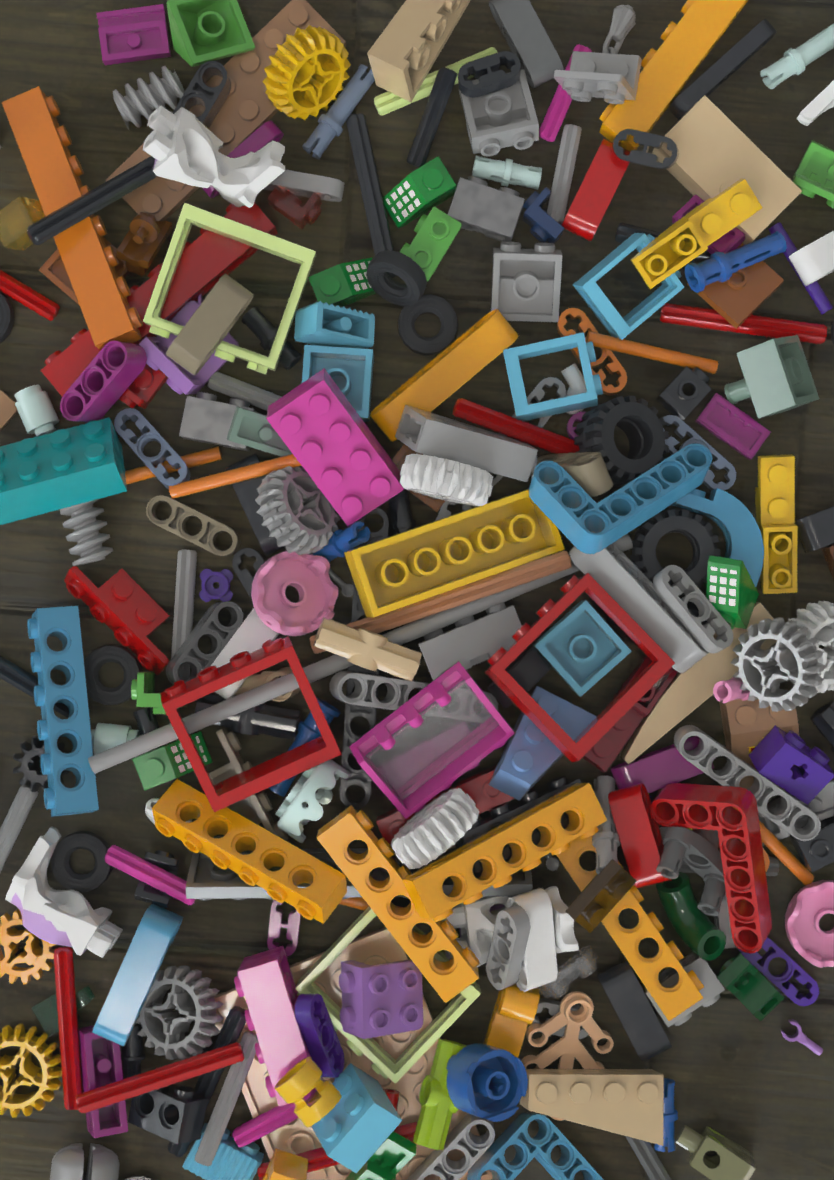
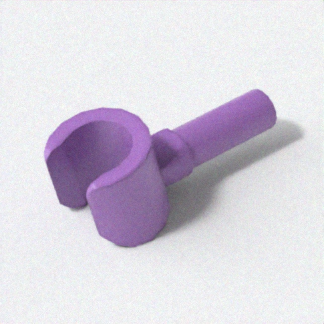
[780,1019,823,1056]

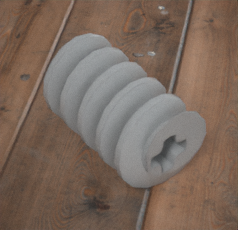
[112,66,185,131]
[60,498,113,566]

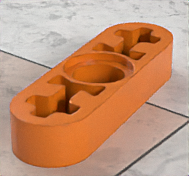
[557,308,627,395]

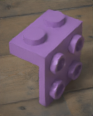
[139,301,239,395]
[339,960,423,1039]

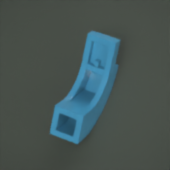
[672,488,764,587]

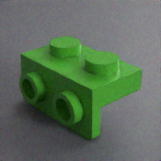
[793,140,834,209]
[400,207,462,282]
[131,672,188,714]

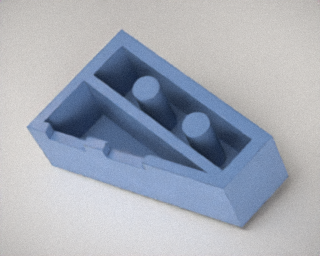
[489,686,597,800]

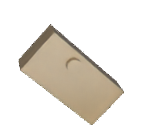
[652,95,802,245]

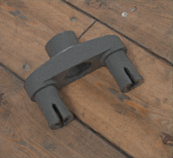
[656,827,726,916]

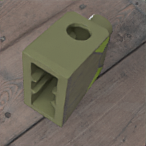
[675,1125,756,1180]

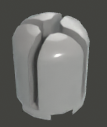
[50,1143,120,1180]

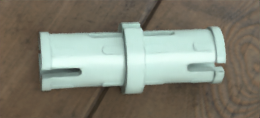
[472,155,542,190]

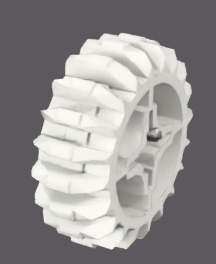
[400,453,493,507]
[788,601,834,693]
[391,788,480,869]

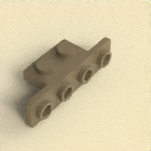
[209,727,288,841]

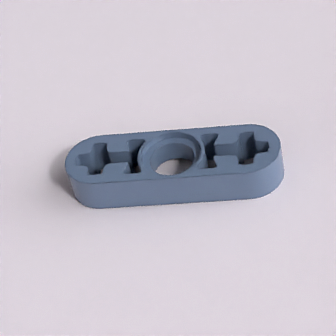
[114,408,190,489]
[663,415,736,491]

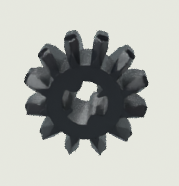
[13,735,70,792]

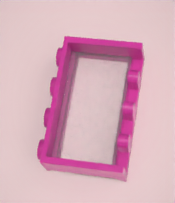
[349,661,515,819]

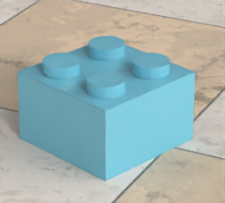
[302,345,374,422]
[532,600,632,697]
[312,1063,402,1173]

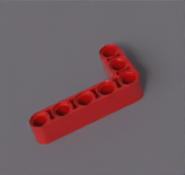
[650,783,772,954]

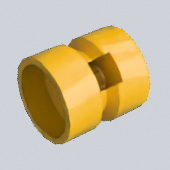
[274,1057,342,1127]

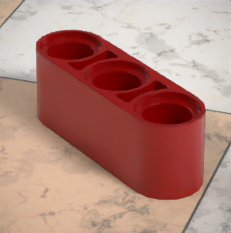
[562,139,631,241]
[608,783,671,888]

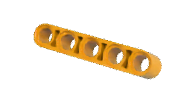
[370,309,518,442]

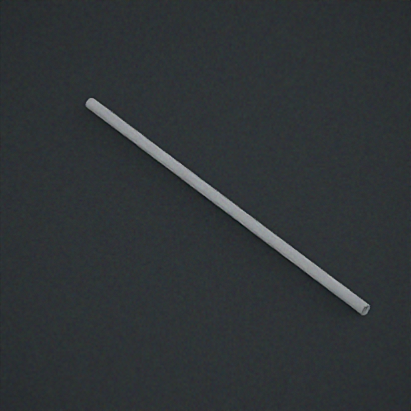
[88,533,633,774]

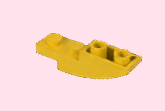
[631,178,762,289]
[755,454,798,594]

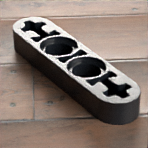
[668,19,777,121]

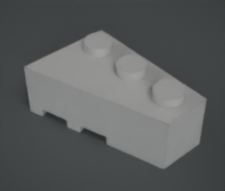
[419,602,522,681]

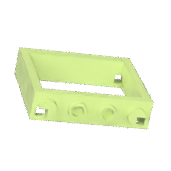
[143,203,316,374]
[295,904,481,1084]

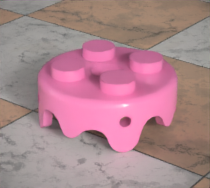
[251,551,339,636]
[785,880,834,968]

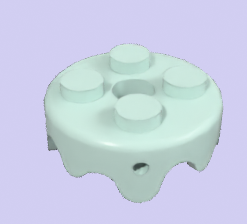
[275,760,351,843]

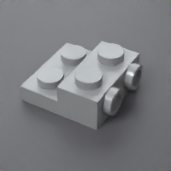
[459,70,539,157]
[491,241,562,322]

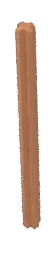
[310,551,572,654]

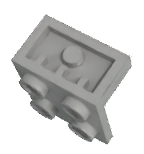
[553,51,642,104]

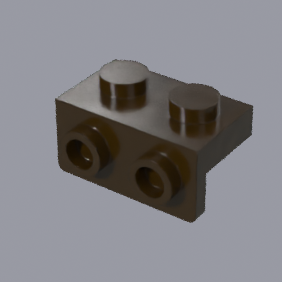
[565,859,637,933]

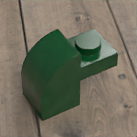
[716,952,785,1021]

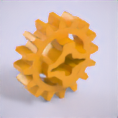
[0,909,56,985]

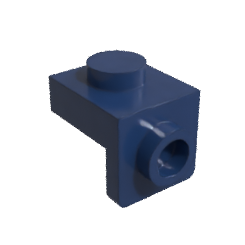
[522,187,564,244]

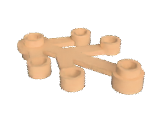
[521,991,614,1121]

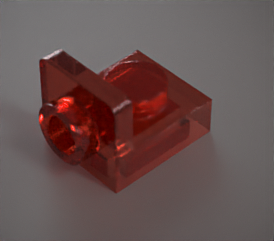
[267,188,322,230]

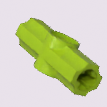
[413,1039,466,1150]

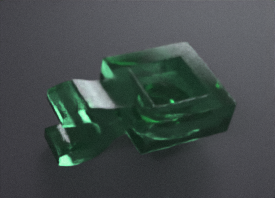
[32,985,95,1037]

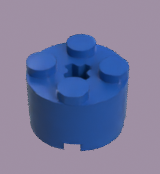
[447,1043,528,1122]

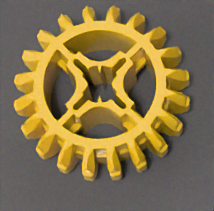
[262,25,351,120]
[0,1023,62,1118]

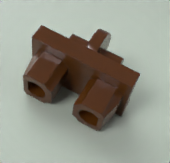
[116,212,172,276]

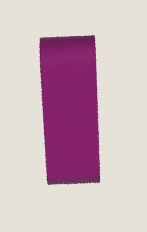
[60,340,147,422]
[611,736,714,793]

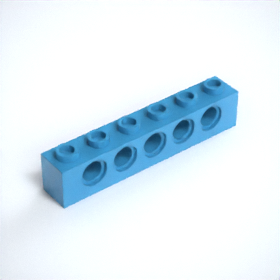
[27,606,99,817]

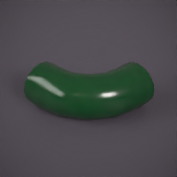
[656,872,726,961]

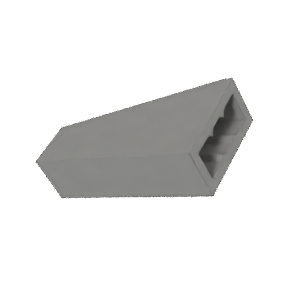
[395,405,538,482]

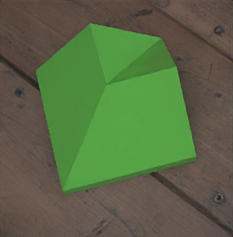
[166,0,255,67]

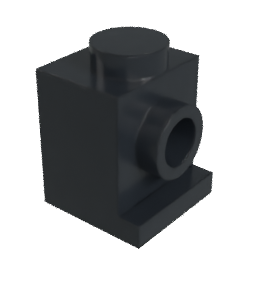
[656,366,711,420]

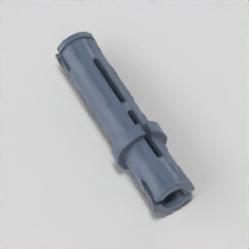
[302,64,375,159]

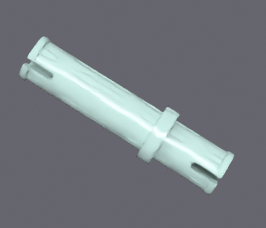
[760,23,834,89]

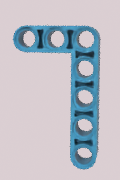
[529,444,713,554]
[467,1112,604,1180]

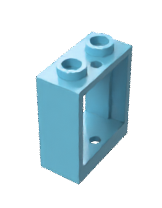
[573,233,684,340]
[503,332,603,421]

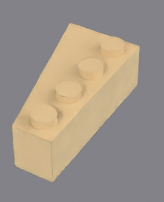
[367,0,471,102]

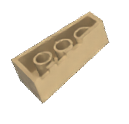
[520,1069,664,1146]

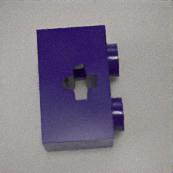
[749,725,834,805]

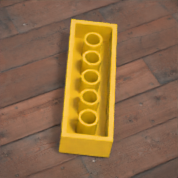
[344,489,565,617]

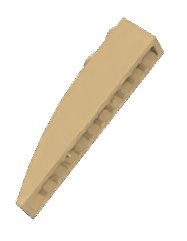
[621,602,777,764]

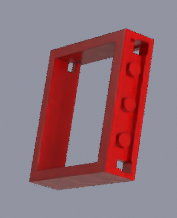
[484,573,675,762]
[160,636,342,812]

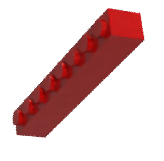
[40,202,278,397]

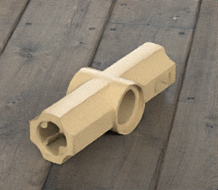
[313,617,422,681]

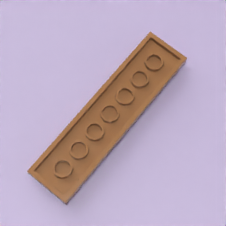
[106,0,346,222]

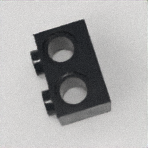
[128,1084,208,1144]

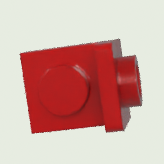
[119,364,168,409]

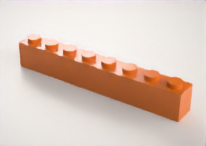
[2,86,143,351]

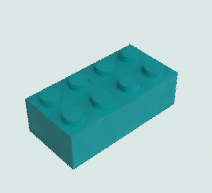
[0,417,127,525]

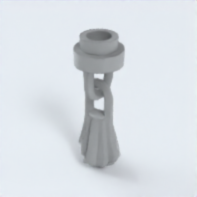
[602,5,636,54]

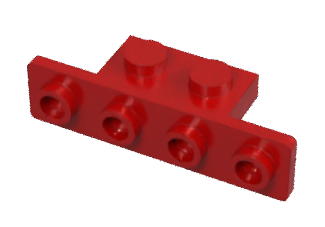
[64,566,170,675]

